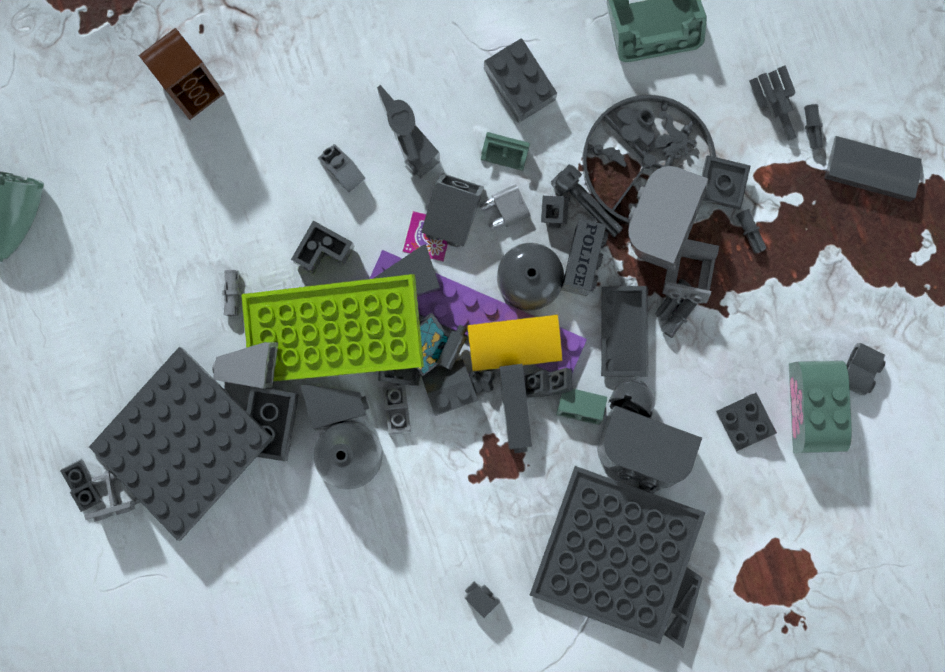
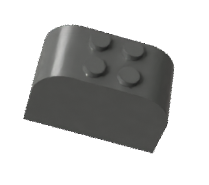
[597,406,702,488]

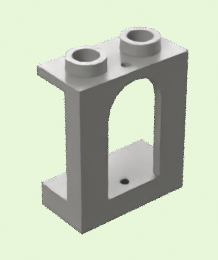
[662,239,719,303]

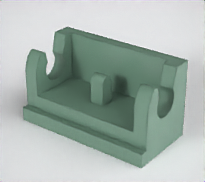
[481,132,530,171]
[556,388,608,425]

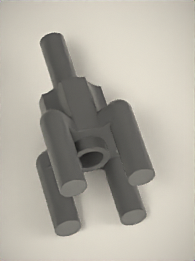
[749,65,797,141]

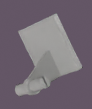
[84,471,140,522]

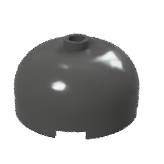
[497,243,564,311]

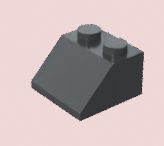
[421,359,478,416]

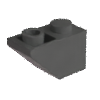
[318,144,366,192]

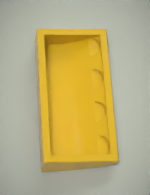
[467,315,562,371]

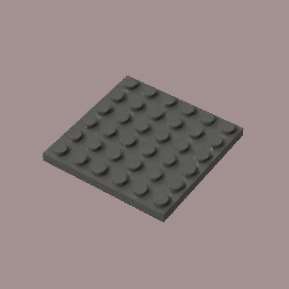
[89,347,273,541]
[530,466,705,644]

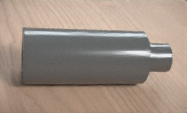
[436,324,467,370]

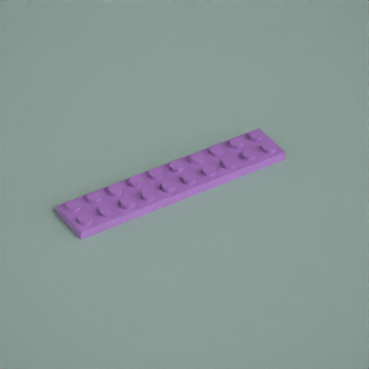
[369,250,587,373]

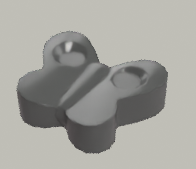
[469,370,495,393]

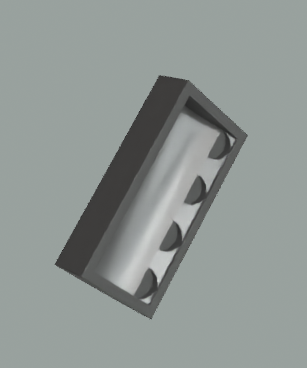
[824,136,922,202]
[601,286,648,377]

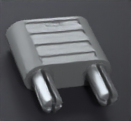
[479,184,531,231]

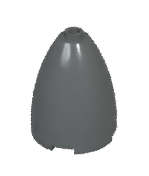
[314,422,382,489]

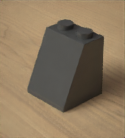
[421,173,484,247]

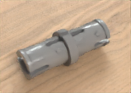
[222,270,240,316]

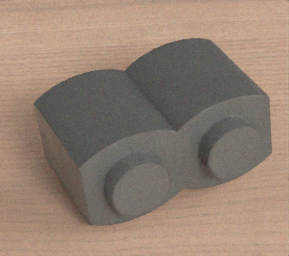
[846,343,886,395]

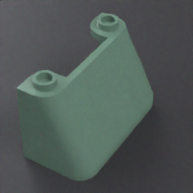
[607,0,707,62]

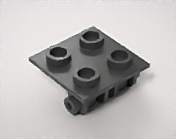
[716,392,777,451]

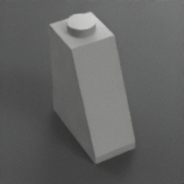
[212,342,278,388]

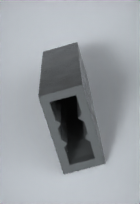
[373,244,440,297]
[499,364,532,453]

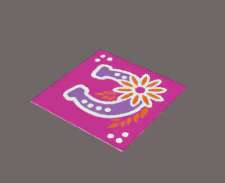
[403,211,448,262]

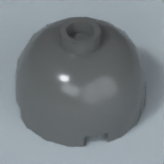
[608,380,655,419]

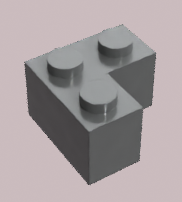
[291,220,355,274]

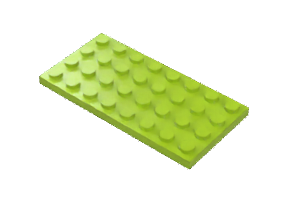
[241,274,424,381]

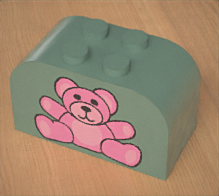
[789,360,852,453]

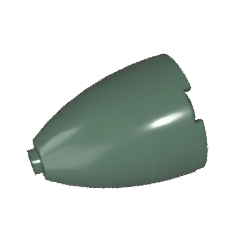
[0,171,44,262]

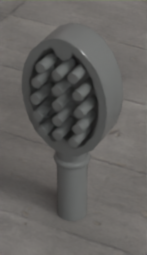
[387,100,419,162]

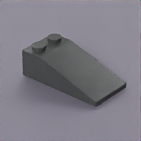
[377,85,440,179]

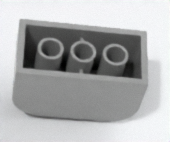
[628,166,708,272]

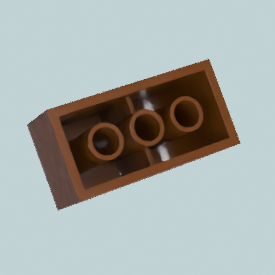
[138,28,225,120]

